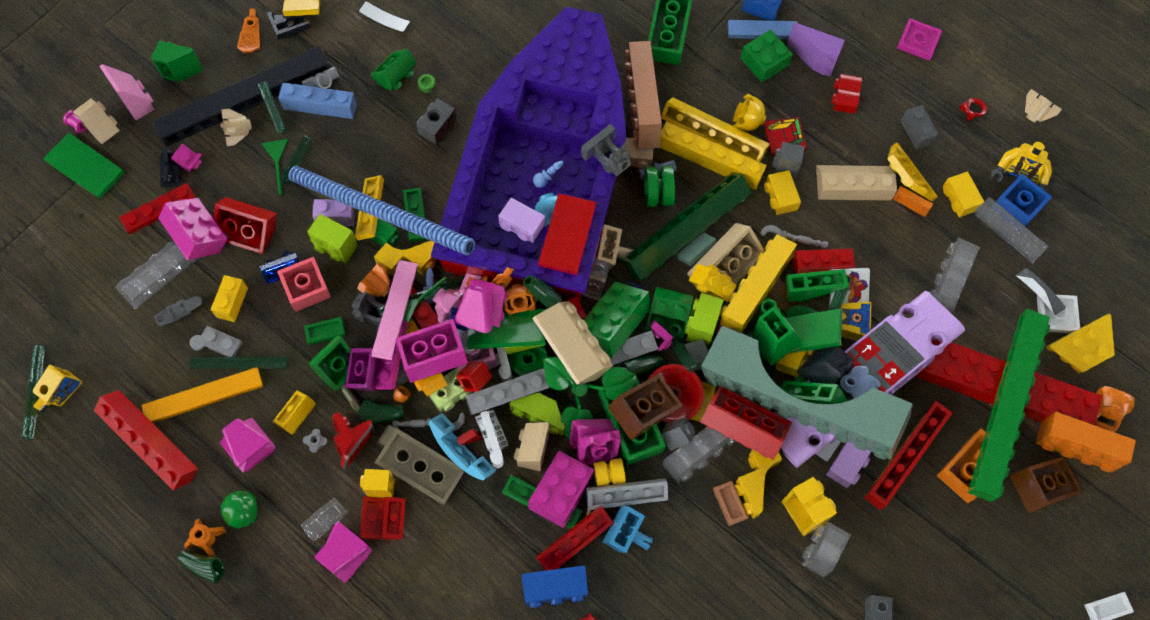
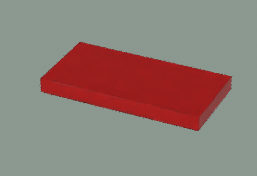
[538,193,597,275]

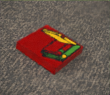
[763,117,807,156]

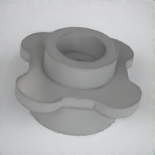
[303,429,327,453]

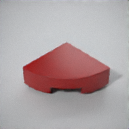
[457,429,483,445]

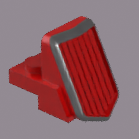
[332,412,374,469]

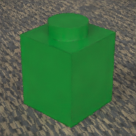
[370,218,399,247]

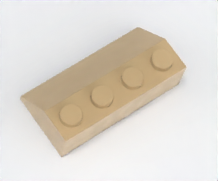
[816,165,897,200]
[687,223,765,295]
[532,301,613,385]

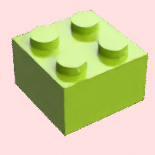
[307,214,358,264]
[685,293,724,347]

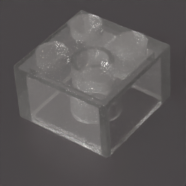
[802,522,851,577]

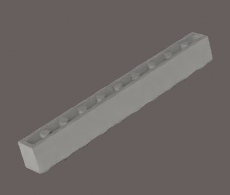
[465,330,658,415]

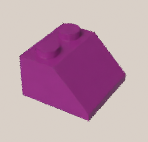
[345,348,379,391]

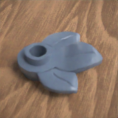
[840,366,881,399]

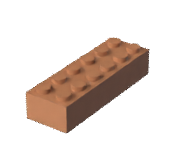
[625,41,662,149]

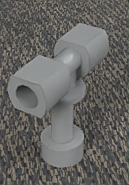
[302,66,340,89]

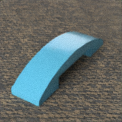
[429,413,496,480]

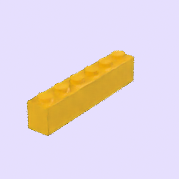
[661,98,770,162]
[660,121,767,190]
[720,234,797,334]

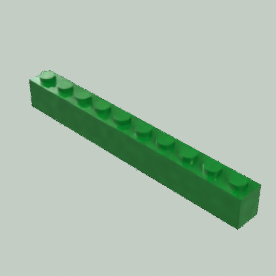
[968,309,1050,502]

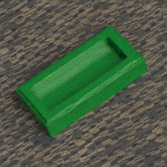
[304,317,346,345]

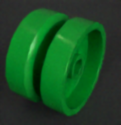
[644,165,675,207]

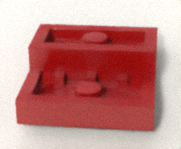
[359,497,406,540]

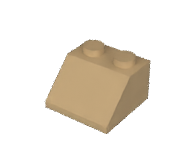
[514,422,550,471]

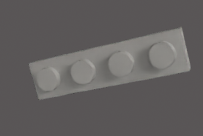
[586,478,668,510]

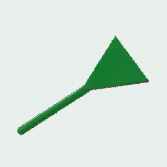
[261,139,288,196]
[403,277,447,324]

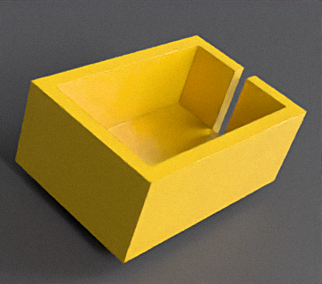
[782,476,837,536]

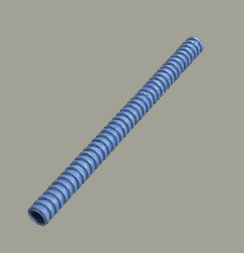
[289,166,475,256]

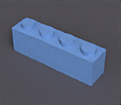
[278,83,357,119]

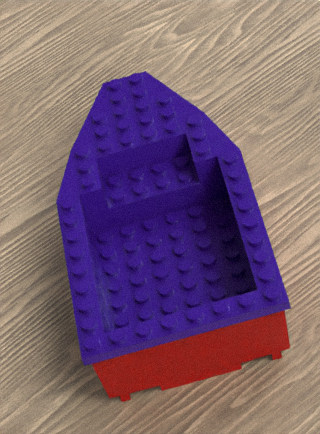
[431,7,626,301]

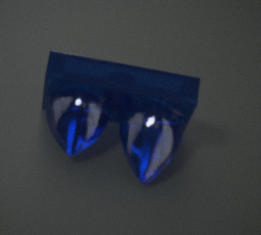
[259,250,300,284]

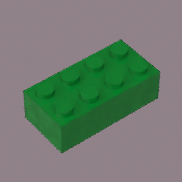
[648,0,692,66]
[584,282,651,358]
[598,374,666,466]

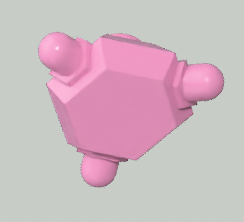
[433,287,467,323]

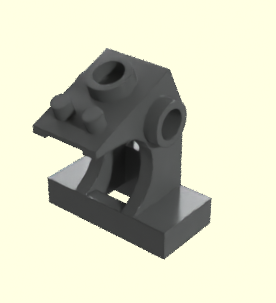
[581,124,631,176]
[351,291,386,333]

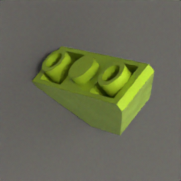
[509,393,565,435]

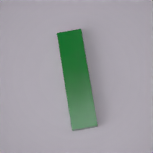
[502,475,583,529]

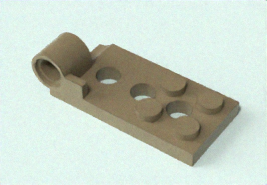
[374,425,465,505]

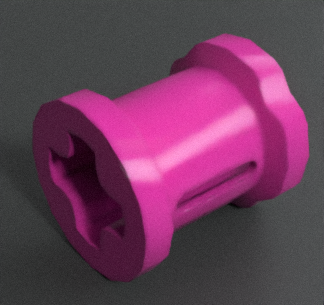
[63,110,87,133]

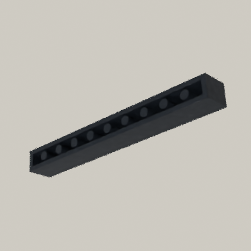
[153,46,330,147]

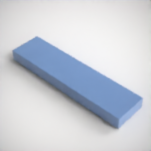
[728,20,798,39]

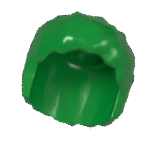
[220,490,258,529]

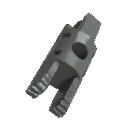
[154,295,203,326]

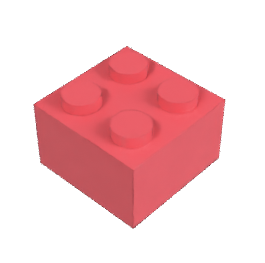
[277,257,331,312]

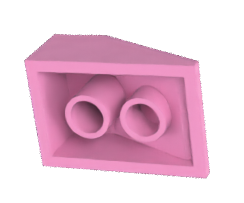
[99,64,155,120]

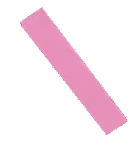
[372,260,418,360]

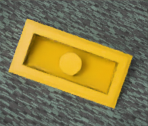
[273,390,316,434]

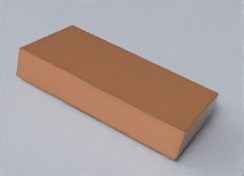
[713,481,748,526]

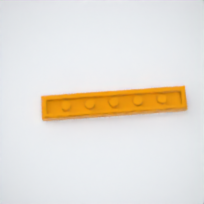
[141,367,264,423]

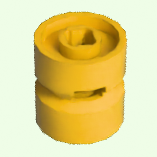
[593,458,626,487]

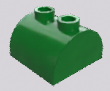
[370,49,416,90]
[308,335,351,391]

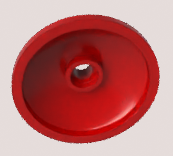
[648,364,704,423]

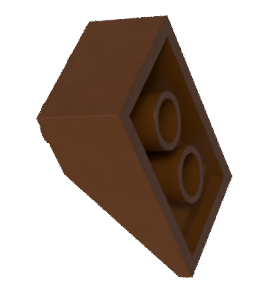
[608,374,683,440]
[1010,456,1083,513]

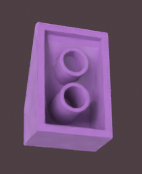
[787,22,845,76]

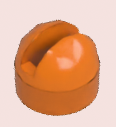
[393,385,411,403]

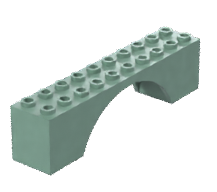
[701,326,913,460]

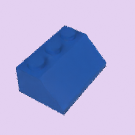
[522,566,588,608]

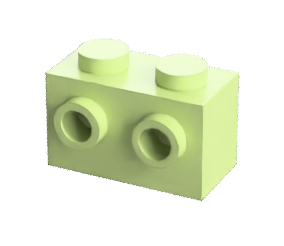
[429,368,471,413]

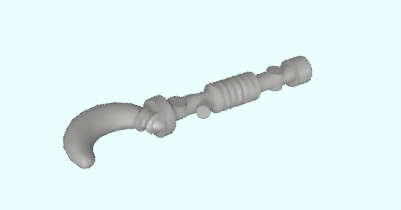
[761,225,828,249]
[393,413,465,431]

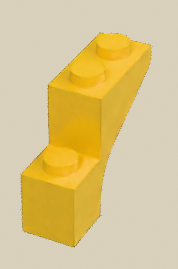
[374,241,437,277]
[735,450,782,519]

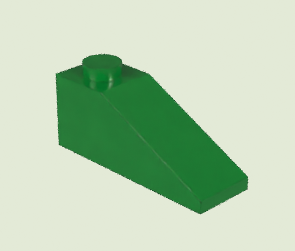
[785,269,849,302]
[781,381,846,405]

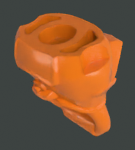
[502,284,537,315]
[1095,386,1135,432]

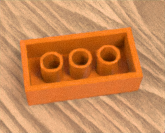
[1035,412,1136,472]

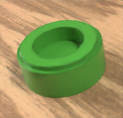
[418,74,436,93]

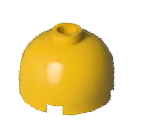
[733,94,766,132]

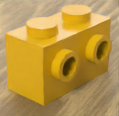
[689,264,737,302]

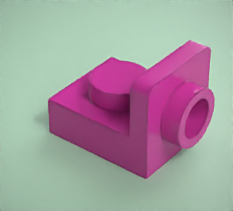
[171,144,202,173]
[649,320,673,351]

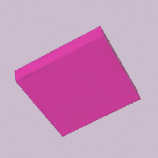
[897,18,942,61]

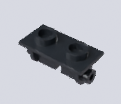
[160,148,179,187]

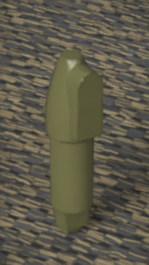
[341,383,361,413]

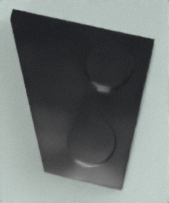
[267,12,311,40]

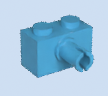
[602,506,653,553]

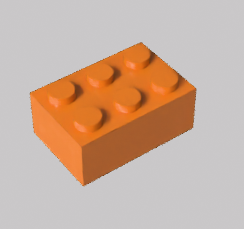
[936,428,985,503]

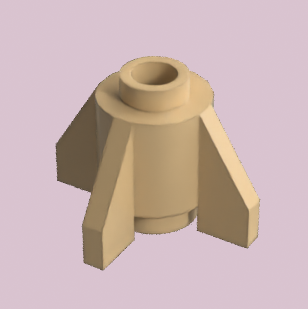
[1025,89,1062,123]
[220,109,251,146]

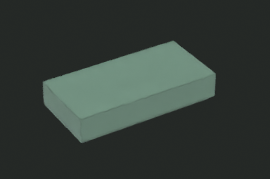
[677,232,717,266]

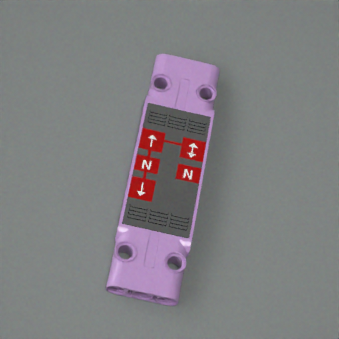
[774,291,965,468]

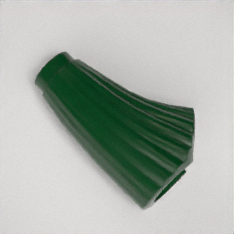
[523,275,562,309]
[620,355,663,377]
[358,397,404,425]
[178,550,226,584]

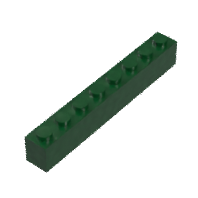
[621,172,752,281]

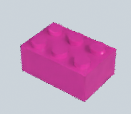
[158,198,227,260]
[395,319,468,383]
[528,451,594,528]

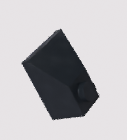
[797,347,854,385]

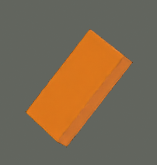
[893,186,933,217]

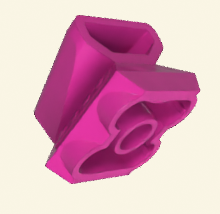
[454,279,507,333]
[220,418,275,472]
[569,419,621,466]
[314,521,372,583]

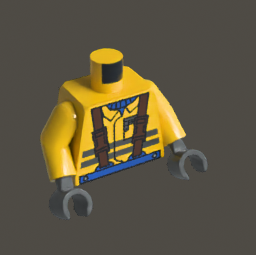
[991,142,1052,192]

